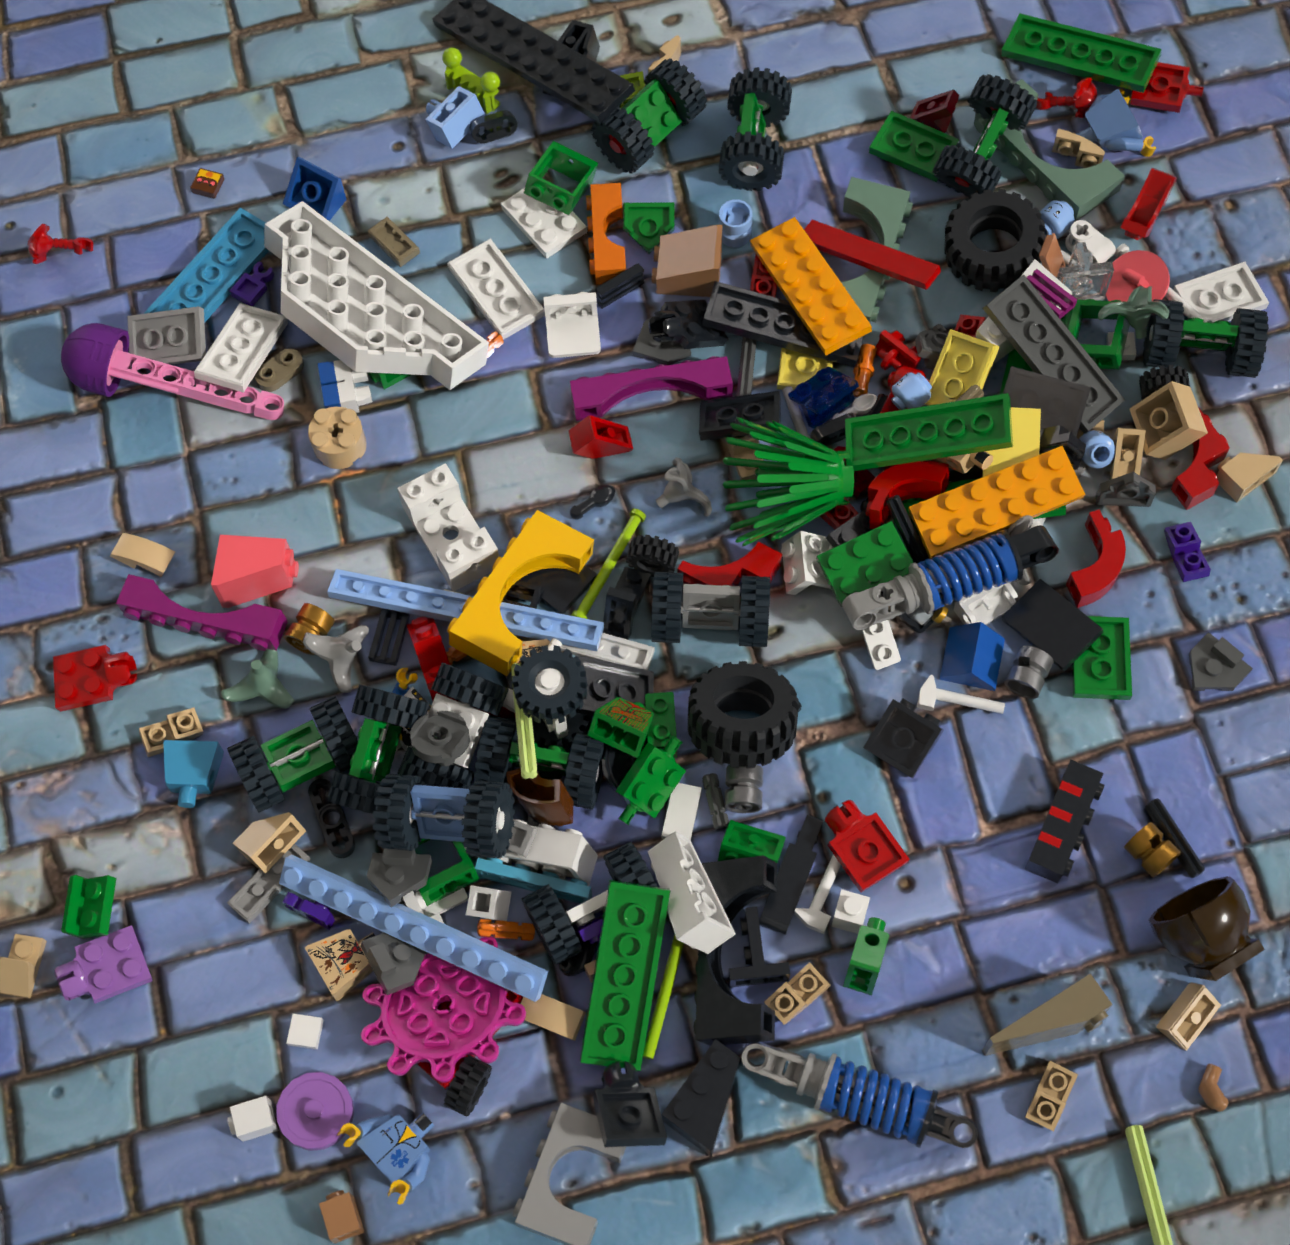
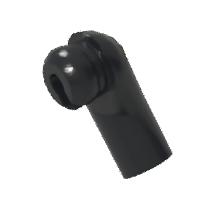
[558,940,597,976]

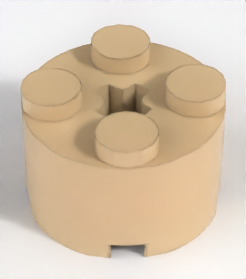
[308,407,367,469]

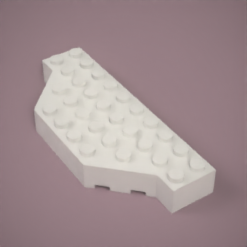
[264,201,489,390]

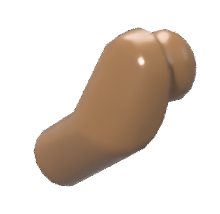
[1199,1064,1228,1112]

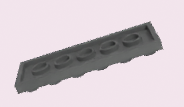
[982,275,1125,433]

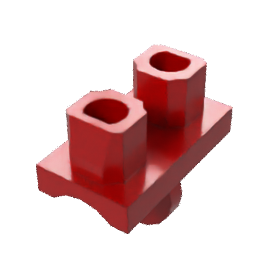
[875,330,922,370]

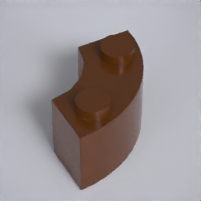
[506,768,573,826]

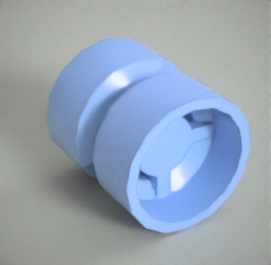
[719,200,752,248]

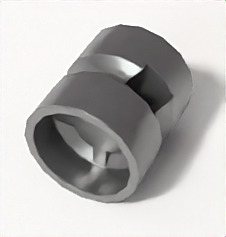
[1005,646,1054,699]
[725,765,763,813]

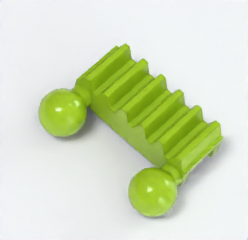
[442,47,500,114]

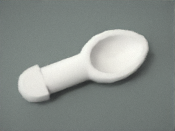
[832,394,877,420]

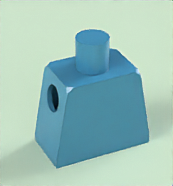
[163,740,224,808]

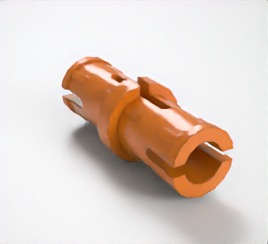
[851,344,877,397]

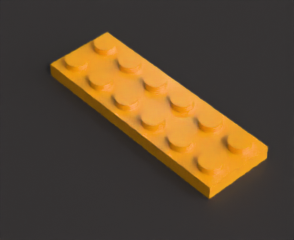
[750,217,872,356]
[908,446,1085,559]

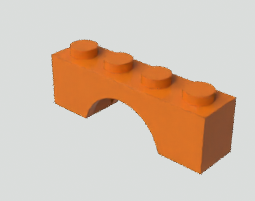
[586,183,626,285]

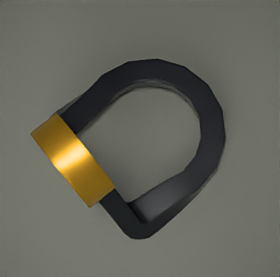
[899,606,948,633]

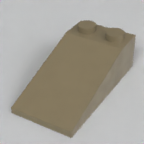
[982,973,1113,1056]

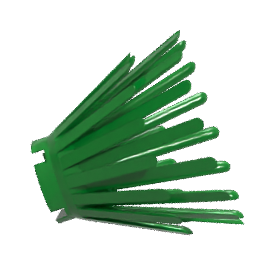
[723,417,854,547]

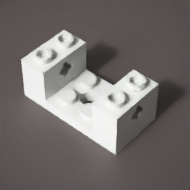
[397,463,499,592]

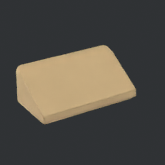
[1156,983,1221,1051]

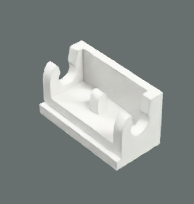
[954,583,1018,625]

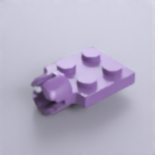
[55,925,153,1004]

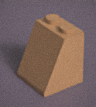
[652,224,722,297]

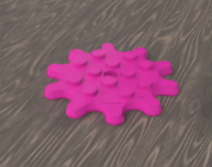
[361,937,526,1083]

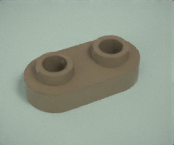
[255,349,304,392]

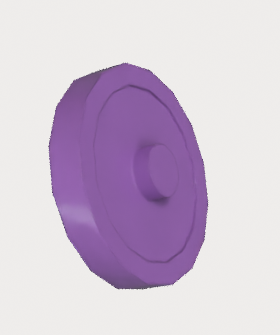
[277,1072,354,1151]

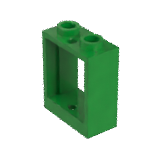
[524,141,598,216]
[1068,299,1130,370]
[418,839,479,906]

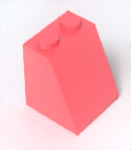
[211,535,299,608]

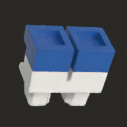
[318,360,372,413]

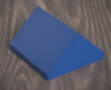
[283,157,347,221]
[939,622,1005,691]

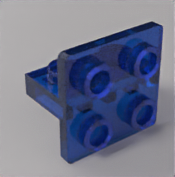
[788,367,859,429]

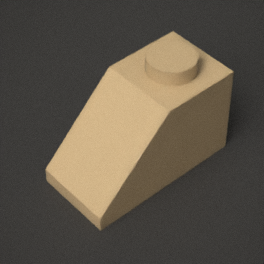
[1216,452,1283,502]
[232,812,306,874]

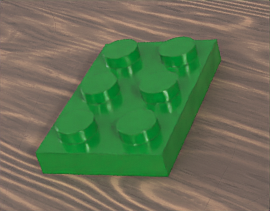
[869,111,959,182]
[816,521,913,607]
[1072,616,1132,700]

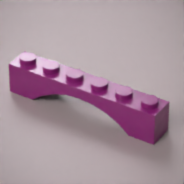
[570,356,733,421]
[116,574,288,651]

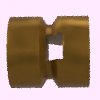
[284,603,335,655]
[1124,822,1181,878]

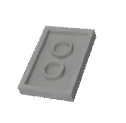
[127,306,206,368]

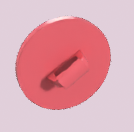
[1103,250,1170,302]

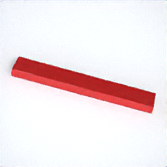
[804,220,941,290]

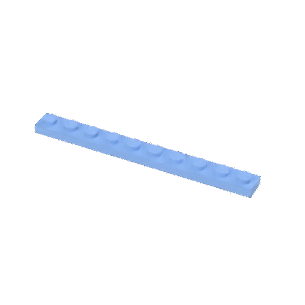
[327,569,604,651]
[279,855,548,1002]

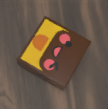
[190,168,225,199]

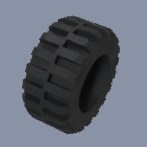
[944,189,1045,292]
[688,661,799,769]

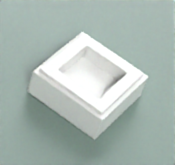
[286,1014,324,1050]

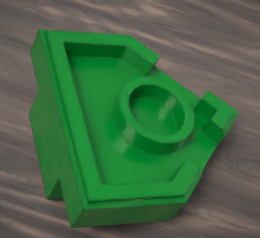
[623,202,674,254]

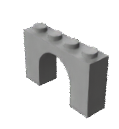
[513,1103,626,1245]

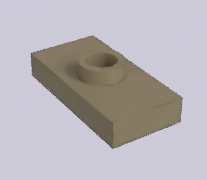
[367,217,420,267]

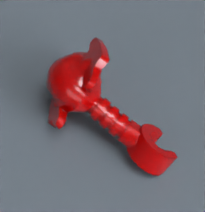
[1036,77,1097,118]
[27,224,93,264]

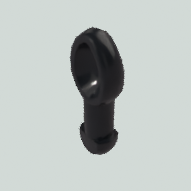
[570,485,615,519]

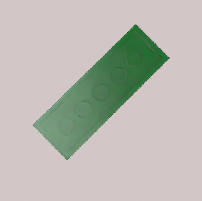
[1001,13,1161,93]
[845,393,1013,471]
[580,880,670,1071]

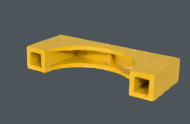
[447,510,594,676]

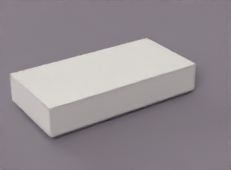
[661,783,702,840]

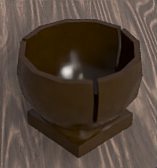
[1149,876,1265,981]

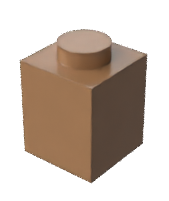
[319,1190,364,1244]

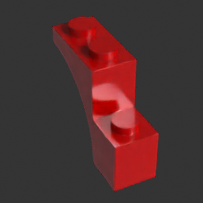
[1120,168,1177,240]
[1171,407,1230,510]
[677,542,782,586]
[406,616,458,702]

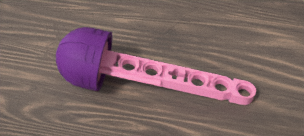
[61,323,284,420]

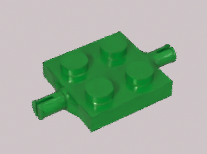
[616,736,686,825]

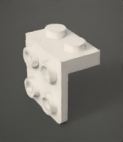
[543,292,601,358]
[781,531,833,595]

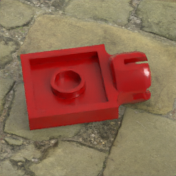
[53,645,137,712]
[825,800,910,893]

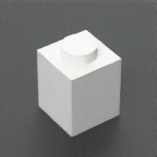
[466,885,512,921]
[832,889,870,934]
[228,1096,279,1142]

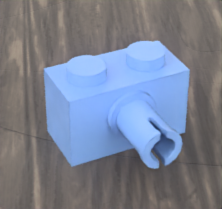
[425,86,486,149]

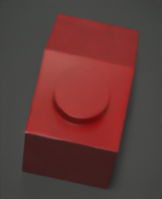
[568,415,633,459]

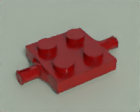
[1130,62,1204,113]

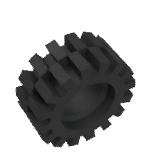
[1139,365,1190,400]
[626,535,679,577]
[444,1055,492,1117]

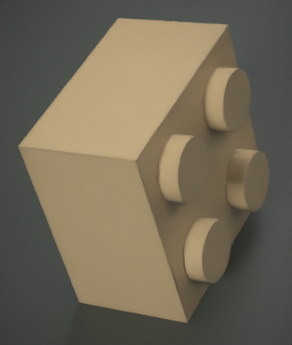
[1129,381,1208,460]

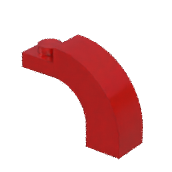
[866,460,949,529]
[1066,509,1126,608]

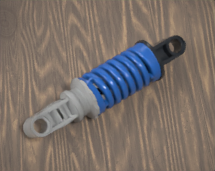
[842,525,1059,630]
[742,1042,978,1148]

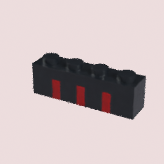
[1025,760,1105,884]

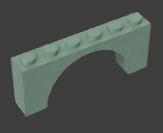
[974,79,1125,222]
[841,177,913,324]

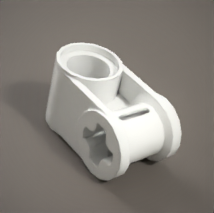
[1065,220,1116,270]

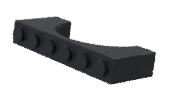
[693,855,777,1046]

